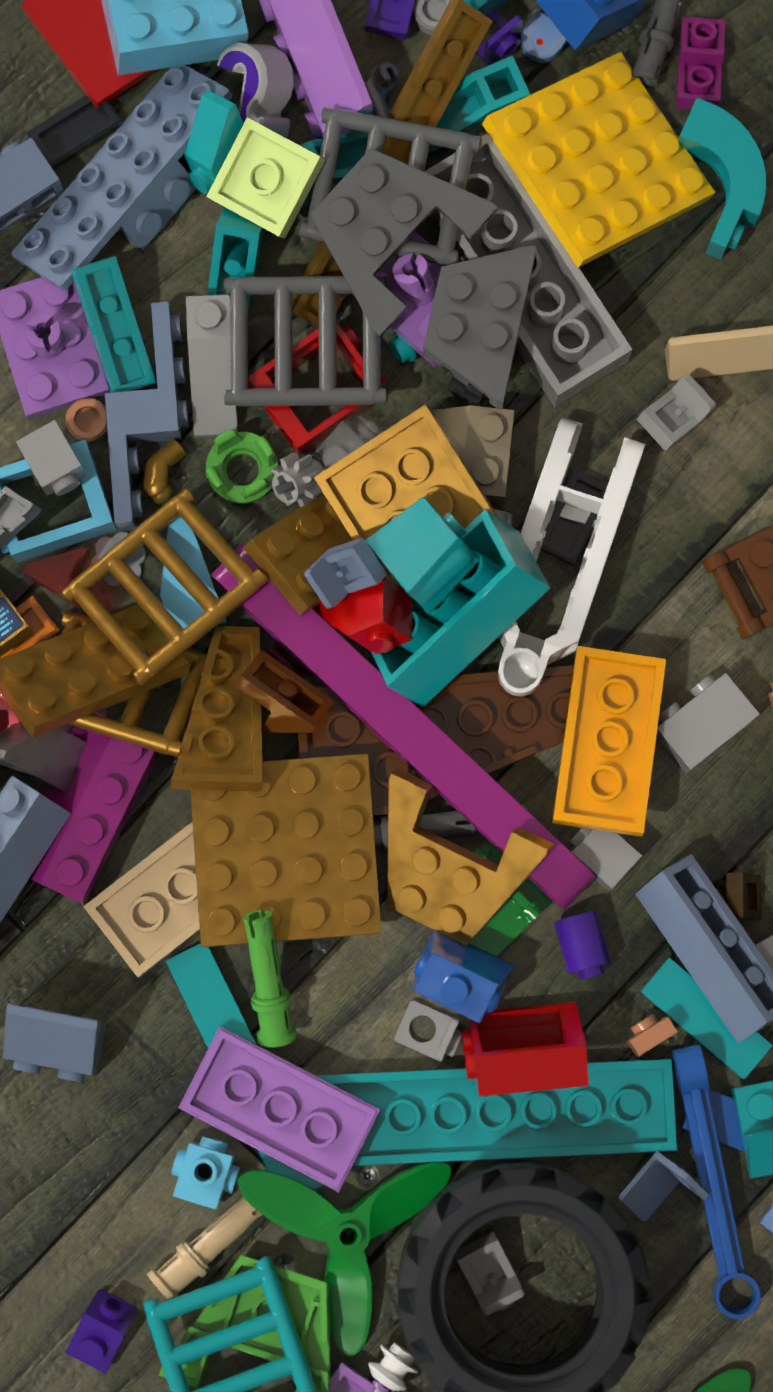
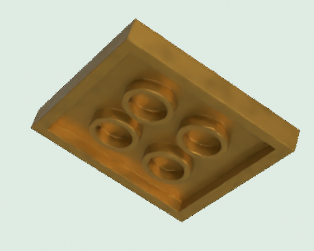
[314,404,499,584]

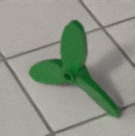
[237,1162,451,1357]

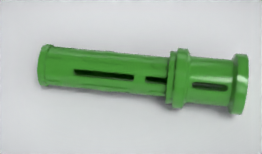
[243,909,297,1048]

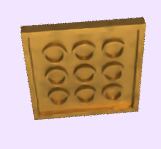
[190,754,381,947]

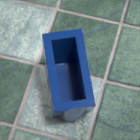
[413,930,515,1023]

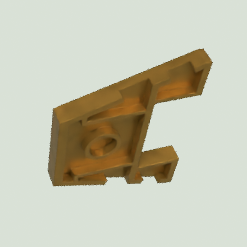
[387,768,554,946]

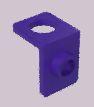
[476,10,523,66]

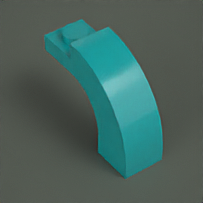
[678,97,766,260]

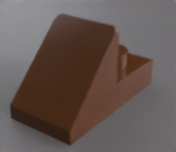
[235,650,335,733]

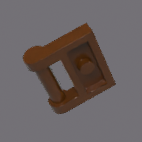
[701,526,773,640]

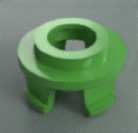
[206,429,278,504]

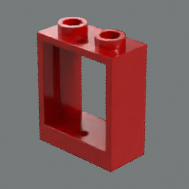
[248,321,387,457]
[461,1002,589,1097]

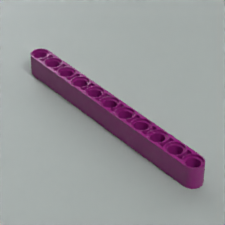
[210,543,596,910]

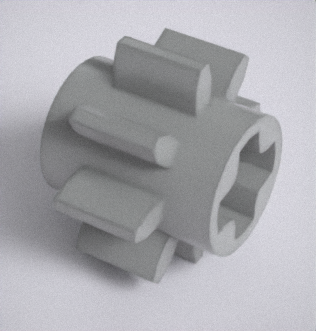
[271,452,324,507]

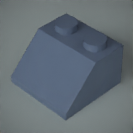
[3,1004,107,1083]

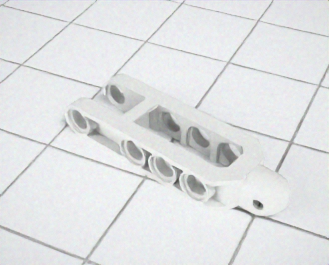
[498,417,645,696]

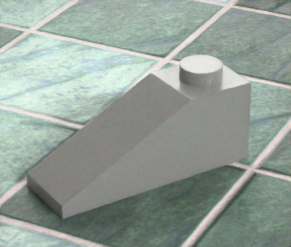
[186,294,238,438]

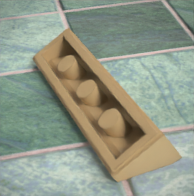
[665,326,773,381]

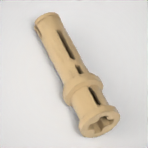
[147,1195,262,1300]

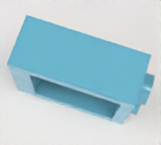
[0,439,117,563]

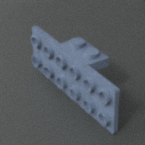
[11,65,232,291]

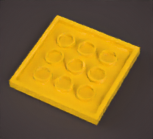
[482,52,716,268]

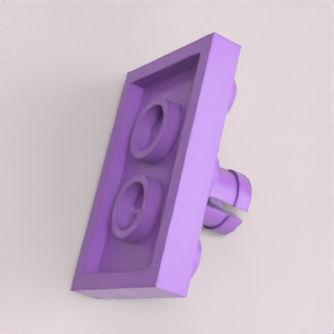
[352,231,446,367]
[0,277,110,419]

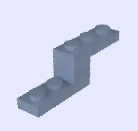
[105,302,189,531]

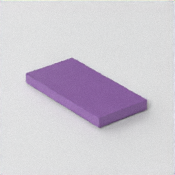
[178,1026,382,1192]

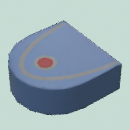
[521,9,568,63]

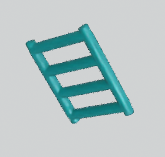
[143,1256,317,1392]

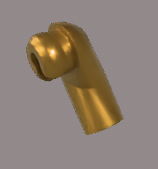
[142,438,187,504]

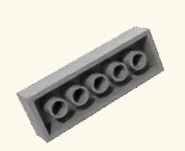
[425,133,633,407]

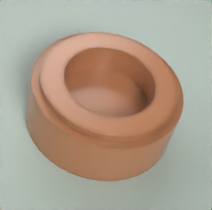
[66,398,108,444]

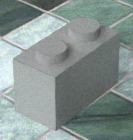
[656,673,760,774]

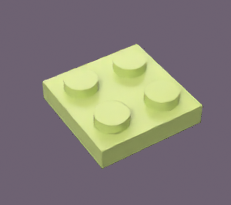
[206,118,325,239]

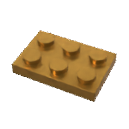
[243,493,353,617]

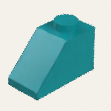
[184,90,243,194]
[207,207,266,310]

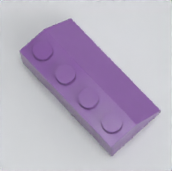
[258,0,373,139]

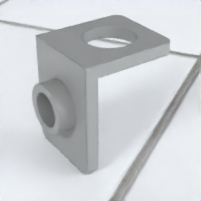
[394,1001,462,1062]

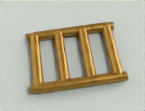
[61,488,268,685]
[62,610,207,757]

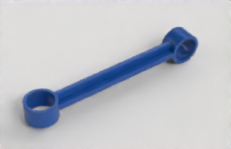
[672,1045,760,1319]

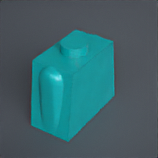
[365,497,479,614]

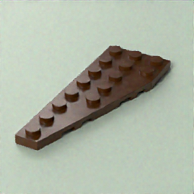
[298,665,574,817]

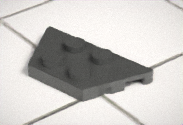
[423,246,537,409]

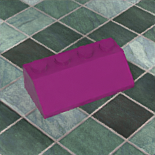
[29,712,161,905]

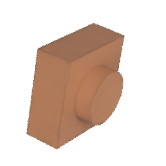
[626,1014,677,1056]

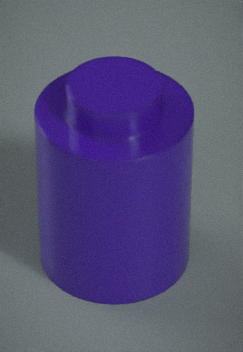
[553,910,611,980]

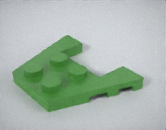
[159,1255,331,1392]

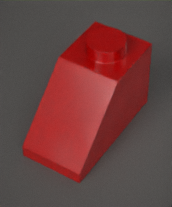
[315,576,413,655]

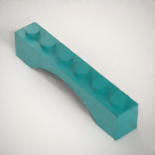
[300,55,530,207]

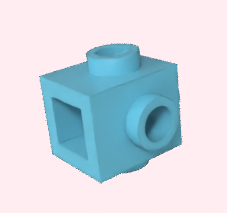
[171,1136,240,1210]

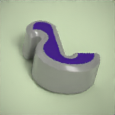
[217,42,294,138]

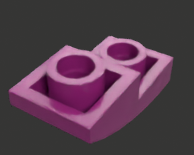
[675,17,725,109]

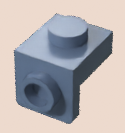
[304,537,387,609]

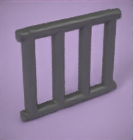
[298,107,482,265]
[224,276,388,406]

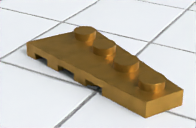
[170,626,263,791]

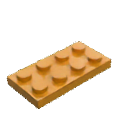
[552,646,666,837]

